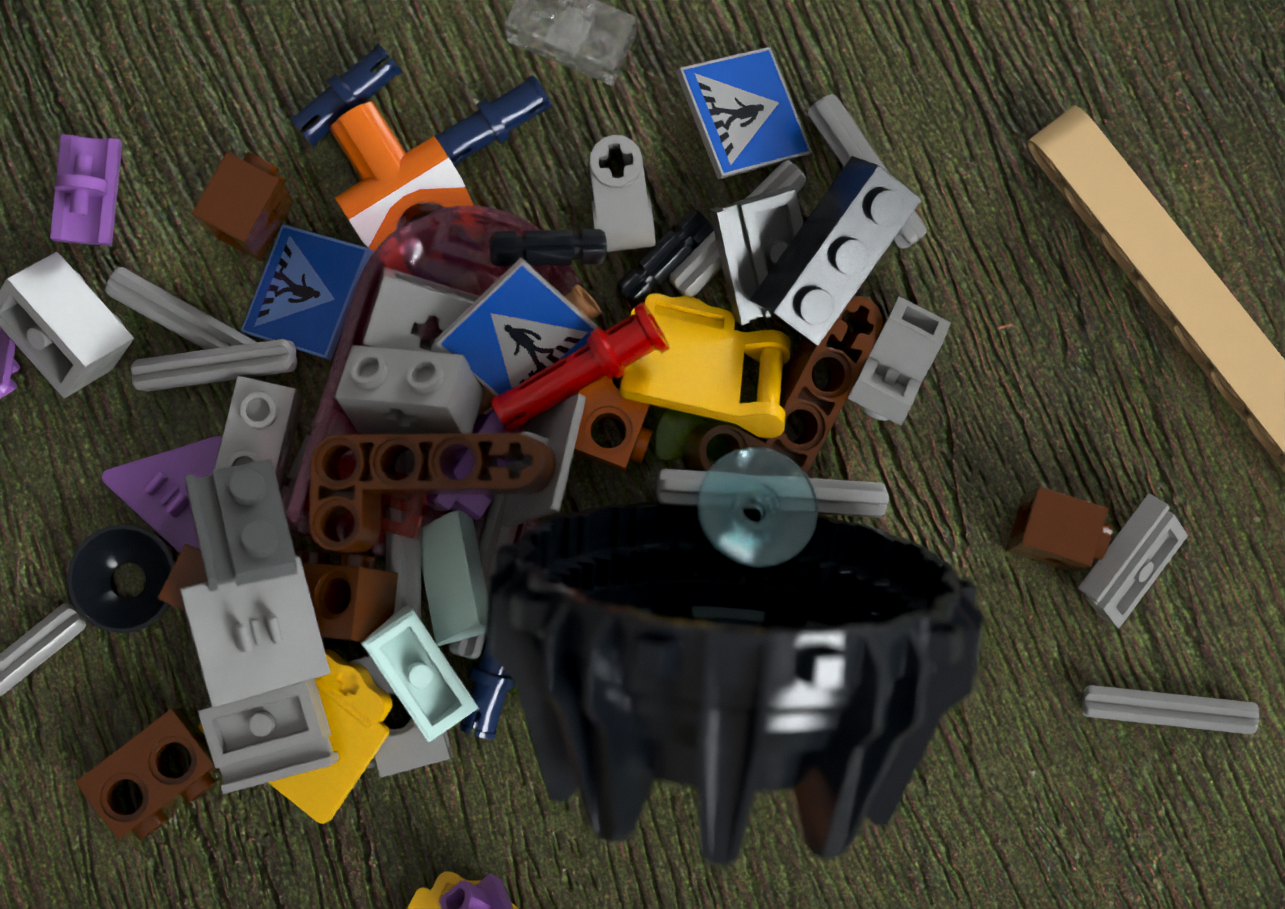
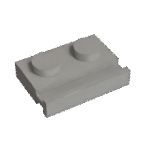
[1078,493,1188,629]
[198,678,340,794]

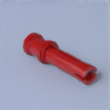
[491,302,670,432]

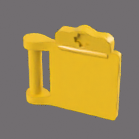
[619,293,791,438]
[198,649,392,824]

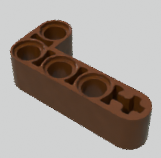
[683,296,883,478]
[309,433,555,555]

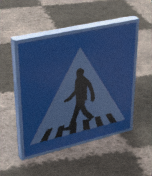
[240,224,373,361]

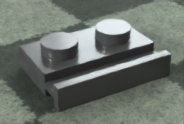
[709,186,803,325]
[185,459,297,591]

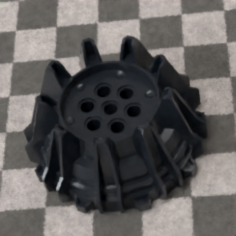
[485,502,984,866]

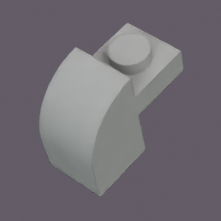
[848,296,951,426]

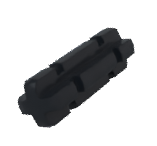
[617,209,713,307]
[489,229,607,266]

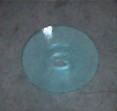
[697,447,818,567]

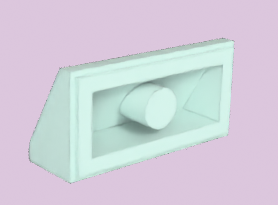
[421,510,487,646]
[361,604,478,743]

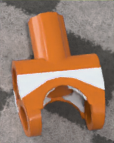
[330,101,485,275]

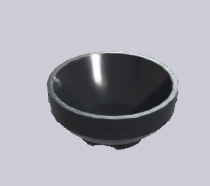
[67,524,175,633]

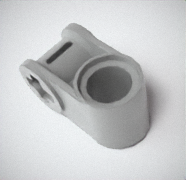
[590,135,656,252]

